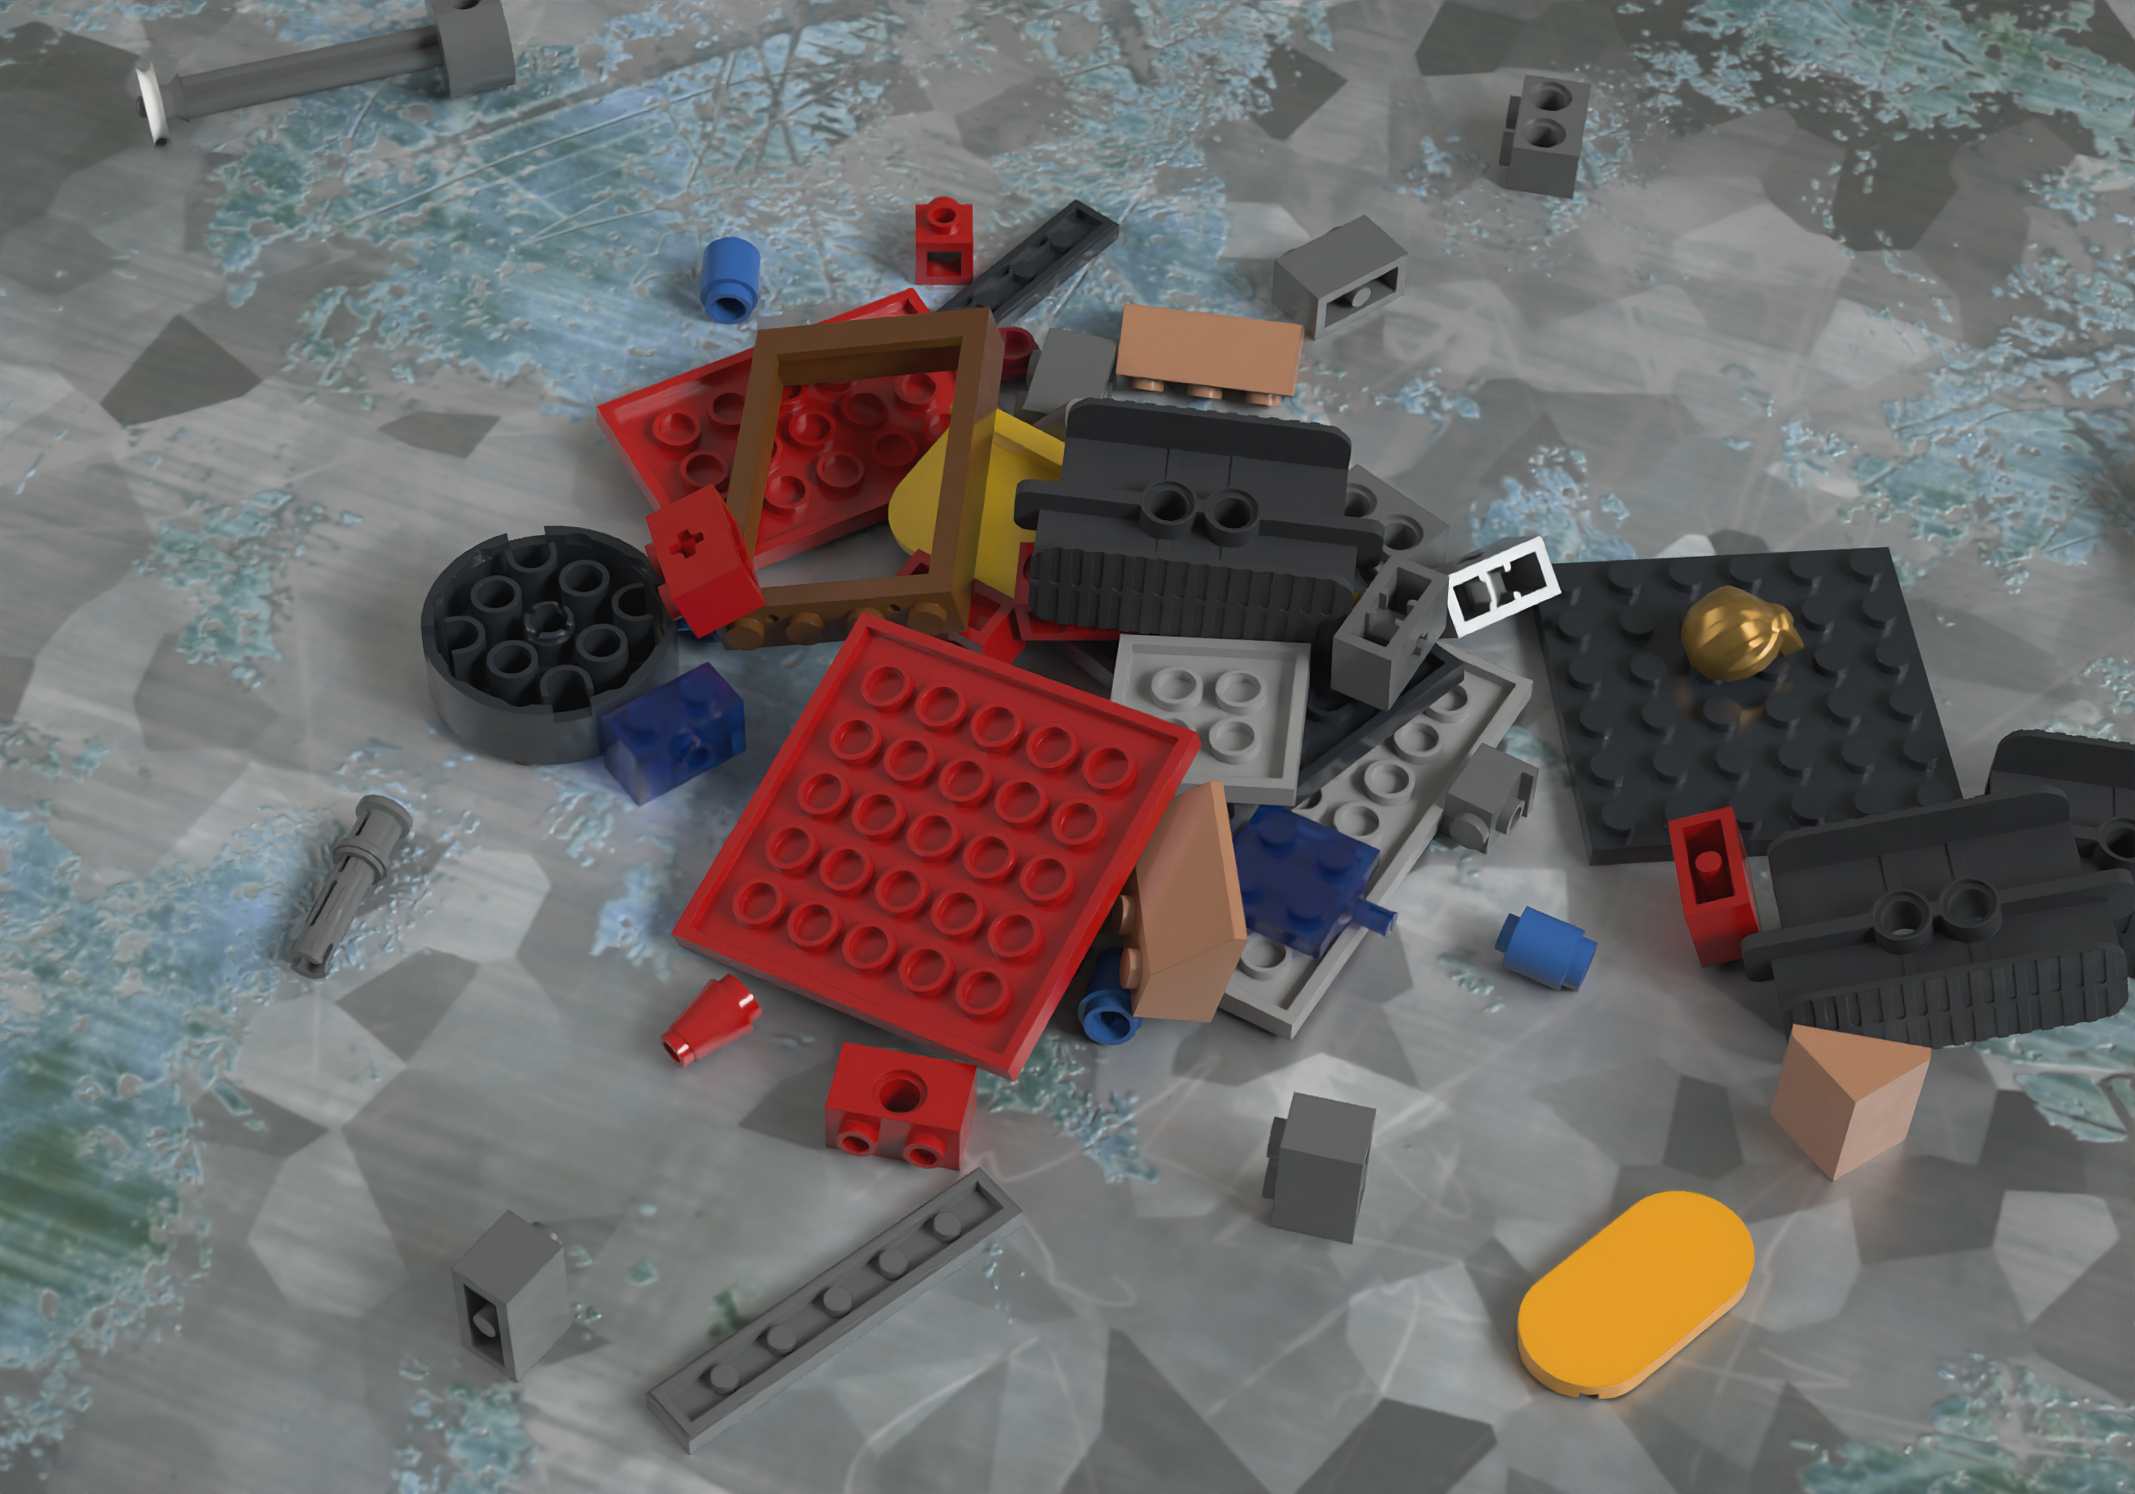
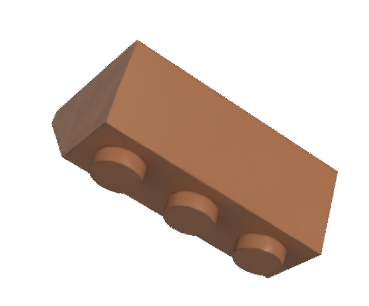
[1116,303,1305,407]
[1112,781,1248,1022]

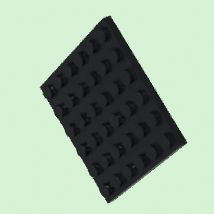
[1532,547,1964,866]

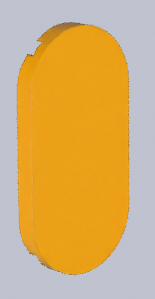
[1516,1191,1755,1400]

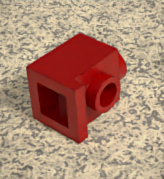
[915,196,974,285]

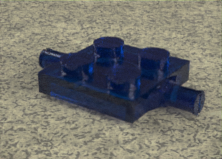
[1232,804,1398,961]

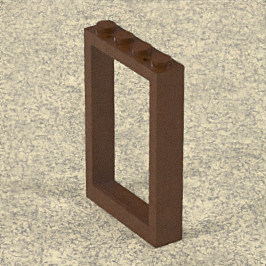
[716,307,1005,651]

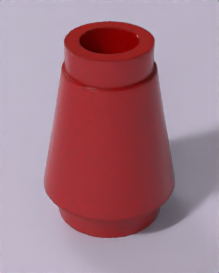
[659,973,762,1069]

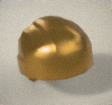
[1681,586,1804,682]

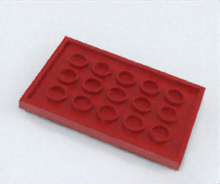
[596,287,1001,571]

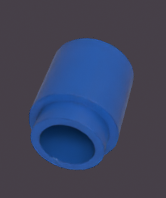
[700,237,761,324]
[1494,906,1598,992]

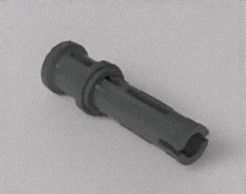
[285,794,413,979]

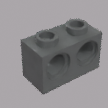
[1499,74,1591,199]
[1344,464,1450,589]

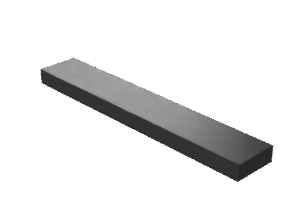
[645,1167,1023,1455]

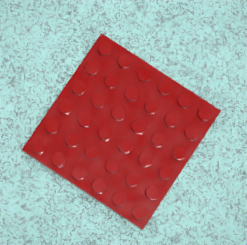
[671,612,1202,1082]

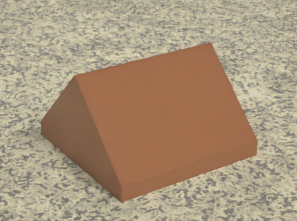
[1770,1024,1931,1182]

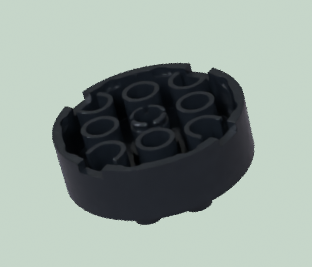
[421,526,679,765]

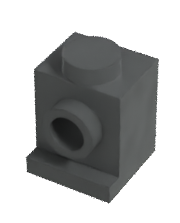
[1440,743,1539,854]

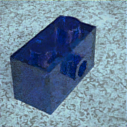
[600,661,746,807]

